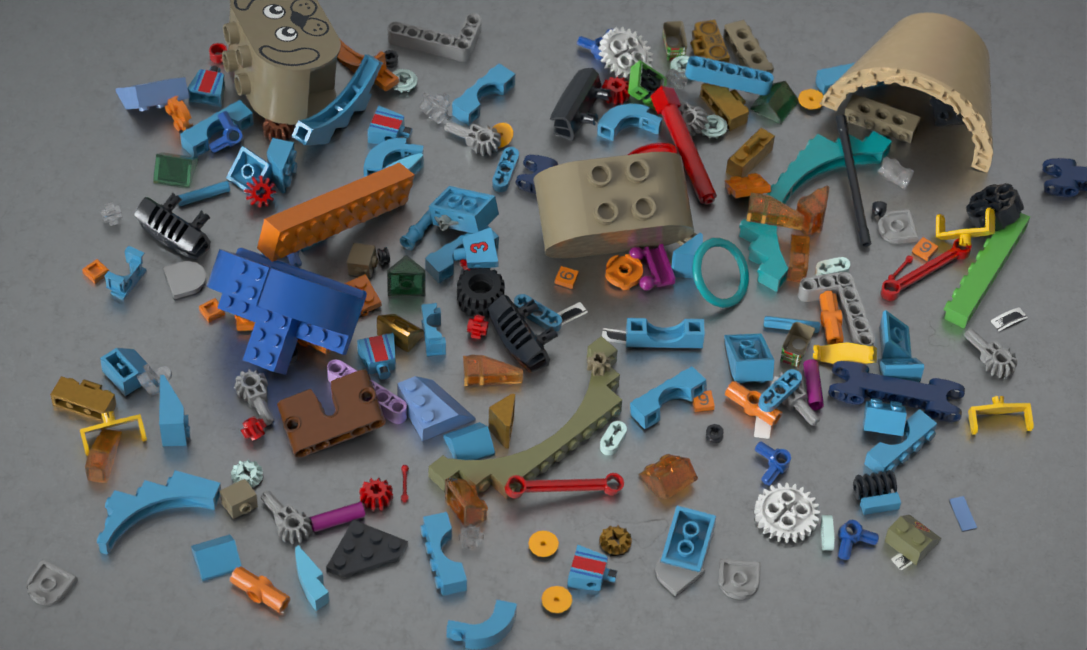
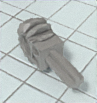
[678,97,709,137]
[445,121,501,156]
[964,329,1018,379]
[234,368,274,425]
[770,373,820,426]
[261,491,312,544]

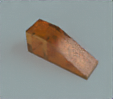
[746,192,804,230]
[787,234,810,282]
[463,354,523,386]
[85,429,122,483]

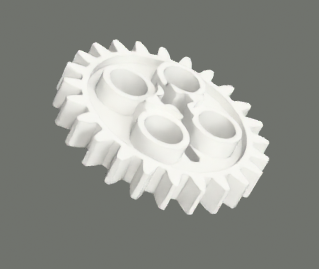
[598,27,653,81]
[754,483,820,543]

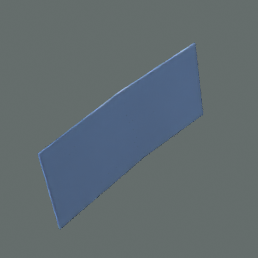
[949,496,977,531]

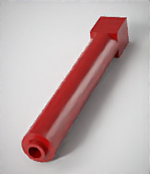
[650,86,717,204]

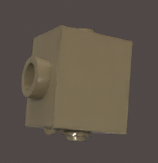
[347,243,378,278]
[220,479,258,519]

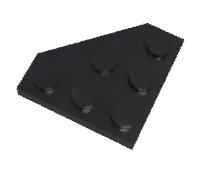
[326,520,408,579]

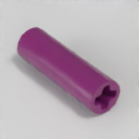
[803,359,824,410]
[309,501,365,532]

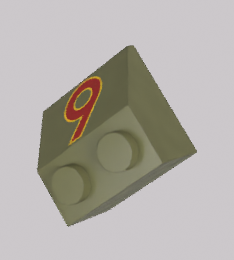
[885,514,942,565]

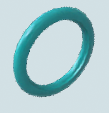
[692,238,749,308]

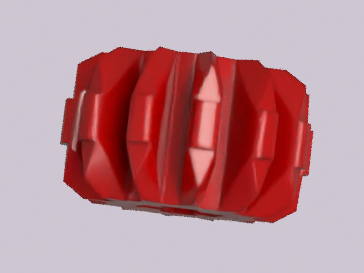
[601,75,630,105]
[244,175,276,207]
[359,477,393,512]

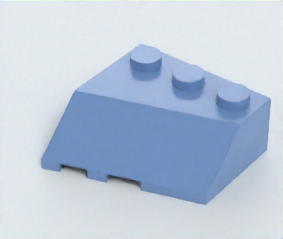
[116,77,189,111]
[397,376,476,441]

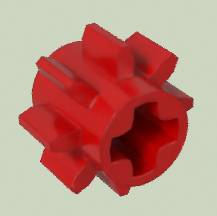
[467,315,489,339]
[241,416,267,441]

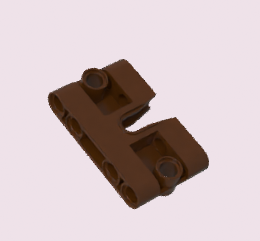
[277,370,386,458]

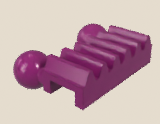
[629,244,676,291]

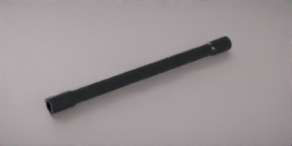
[836,114,871,247]

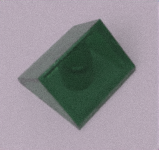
[750,80,799,124]
[153,152,198,188]
[387,255,426,296]

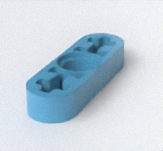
[492,147,519,192]
[514,294,562,332]
[758,369,802,412]

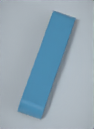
[685,56,774,95]

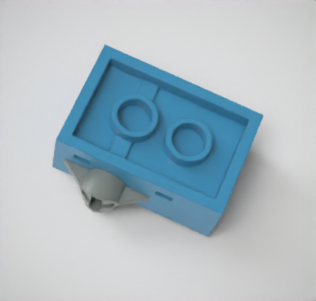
[429,186,499,233]

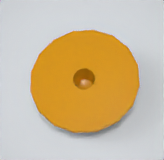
[798,89,823,109]
[491,122,513,148]
[528,530,559,557]
[541,586,572,613]

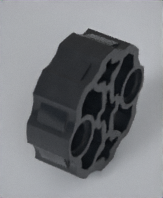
[966,183,1024,232]

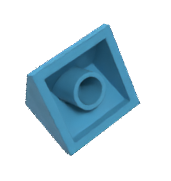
[226,146,273,194]
[671,232,703,278]
[879,310,912,359]
[878,358,924,382]
[443,422,495,460]
[191,534,242,581]

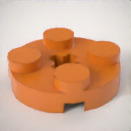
[165,96,193,132]
[605,254,643,290]

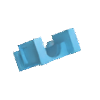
[104,246,147,300]
[421,303,446,356]

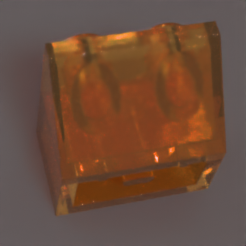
[794,185,830,238]
[638,454,698,499]

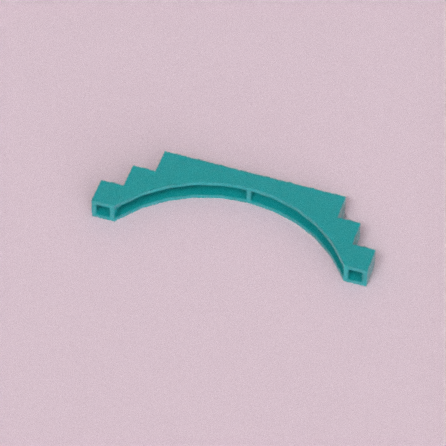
[739,131,892,292]

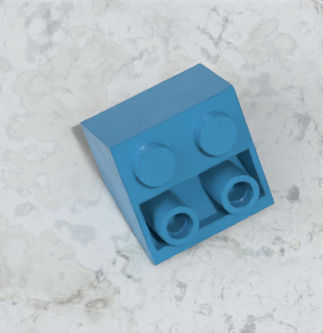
[267,138,297,193]
[100,348,157,396]
[863,398,907,436]

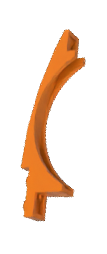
[337,38,399,92]

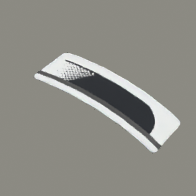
[991,307,1028,331]

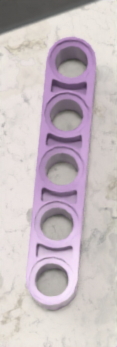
[327,359,407,424]

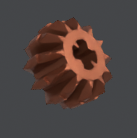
[263,118,294,142]

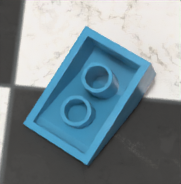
[724,333,775,383]
[159,375,190,447]
[661,506,716,572]

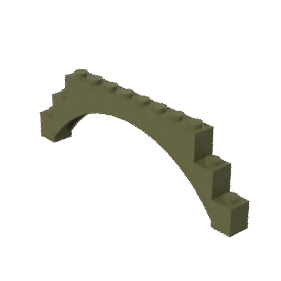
[428,336,622,499]

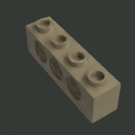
[723,20,774,74]
[844,94,920,143]

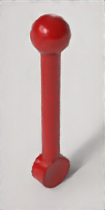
[888,255,913,280]
[401,465,409,503]

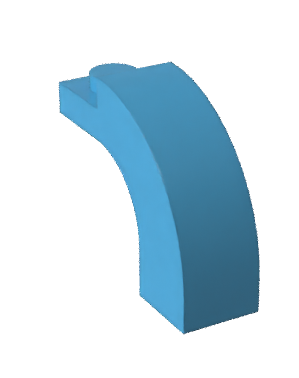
[597,104,663,141]
[364,138,424,177]
[447,600,517,649]

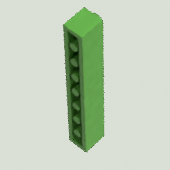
[944,213,1030,329]

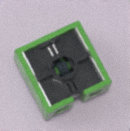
[628,60,667,110]

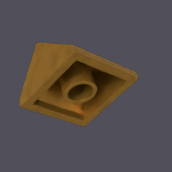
[377,314,424,353]
[488,394,515,449]

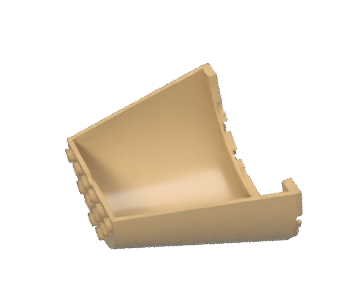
[820,13,993,173]

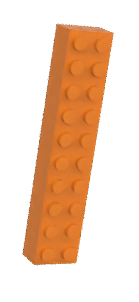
[257,162,415,262]

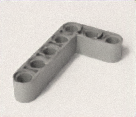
[388,13,482,62]
[798,272,875,346]

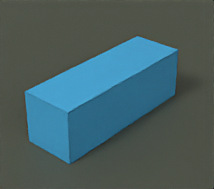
[860,492,901,515]

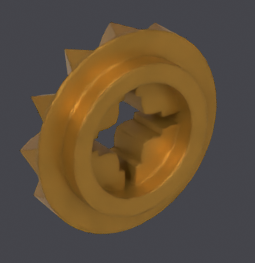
[599,525,632,555]

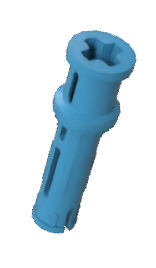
[400,210,432,250]

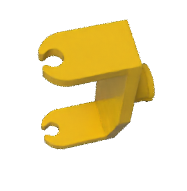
[936,208,995,246]
[813,342,877,364]
[968,396,1034,435]
[80,411,147,456]

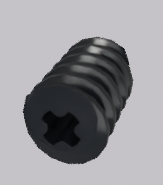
[853,470,897,500]

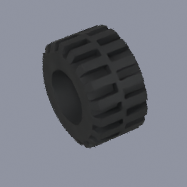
[457,268,505,317]

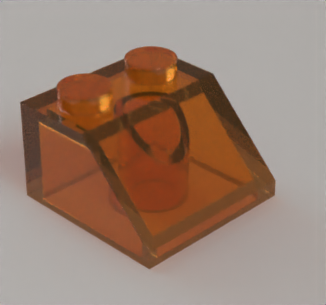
[445,478,488,530]

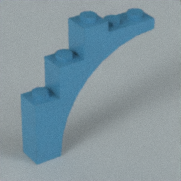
[291,54,382,146]
[97,470,221,555]

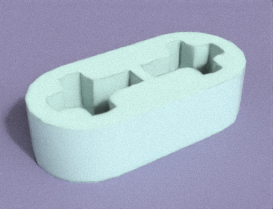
[815,257,851,276]
[600,421,627,456]
[821,515,834,551]

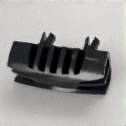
[550,68,612,140]
[134,192,211,260]
[488,294,558,373]

